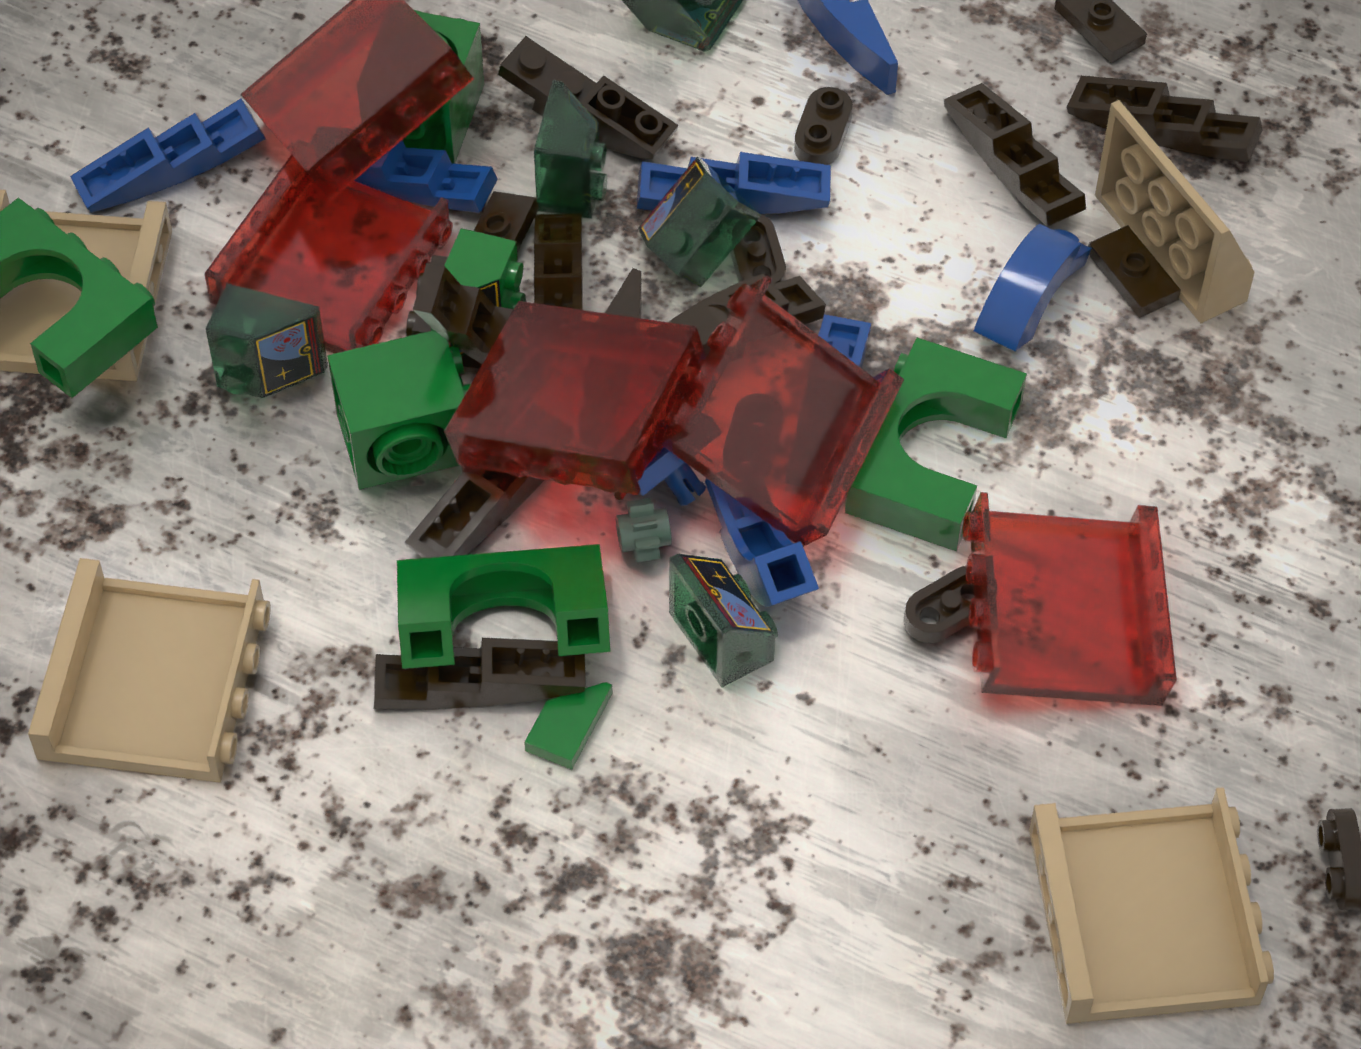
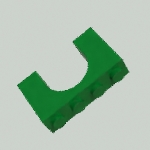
[0,197,158,398]
[840,337,1027,552]
[397,544,611,669]

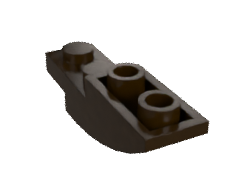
[498,36,679,160]
[635,274,826,385]

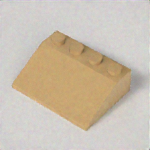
[1095,100,1255,324]

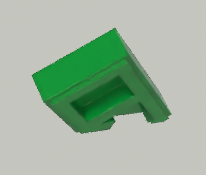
[524,682,613,770]

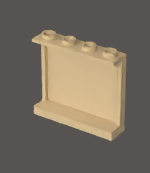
[0,190,172,382]
[28,558,271,783]
[1029,787,1274,1024]

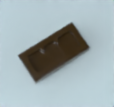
[1054,0,1147,63]
[474,191,539,252]
[1088,225,1181,318]

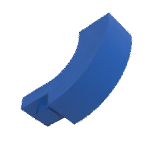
[973,223,1092,352]
[704,461,819,607]

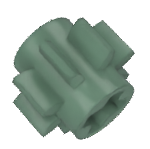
[615,498,672,563]

